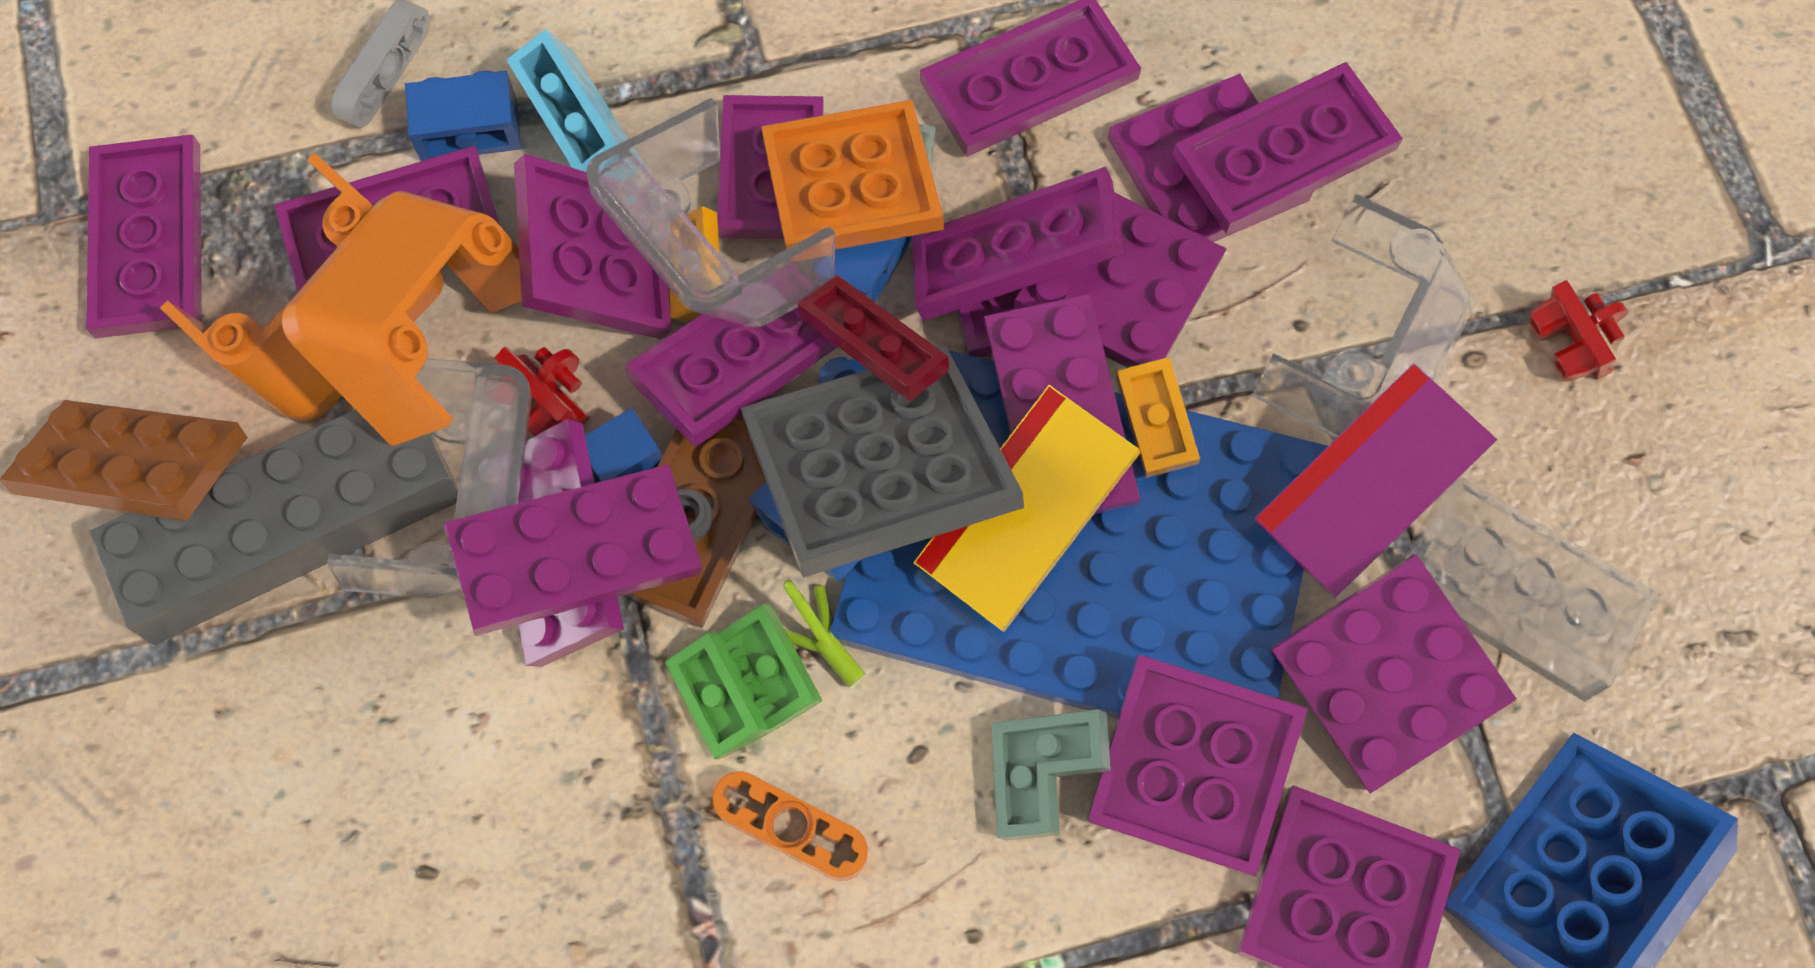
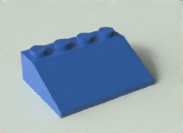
[1445,732,1738,968]

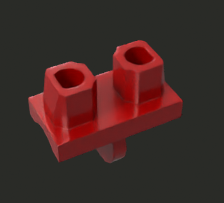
[1529,280,1628,382]
[487,347,590,437]

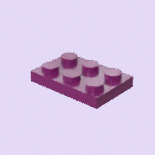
[717,95,824,239]

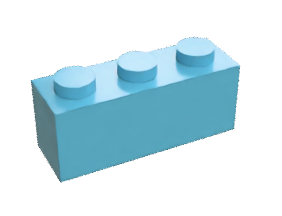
[506,29,645,183]

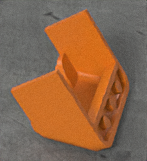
[160,152,443,423]
[282,191,521,447]

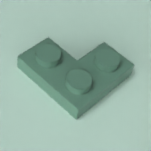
[992,709,1111,841]

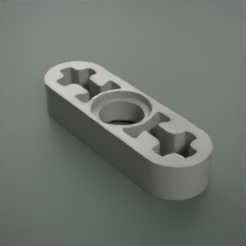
[331,0,430,128]

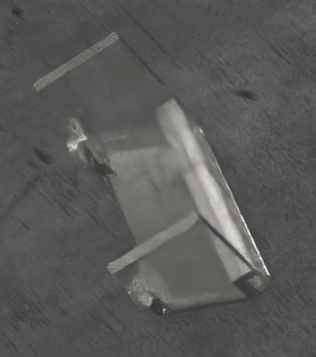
[586,98,835,327]
[1251,193,1474,438]
[327,358,532,598]

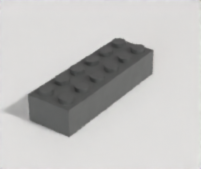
[90,409,464,645]

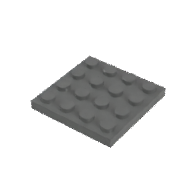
[741,346,1024,578]

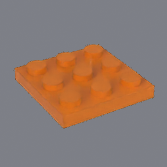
[761,100,944,258]

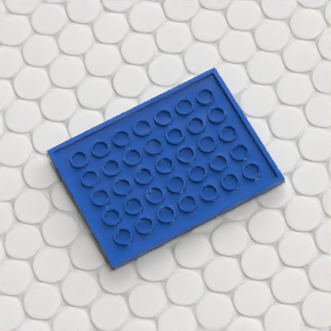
[830,347,1328,719]

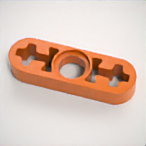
[712,771,868,881]

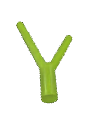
[783,580,866,688]

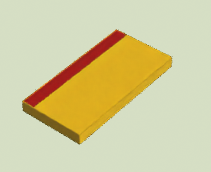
[913,385,1140,632]

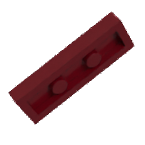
[798,275,950,402]

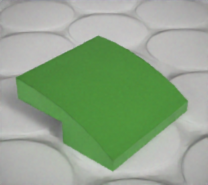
[665,604,823,759]

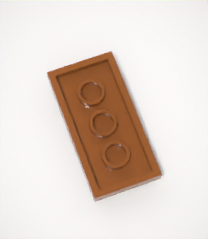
[0,400,248,521]
[623,415,766,629]

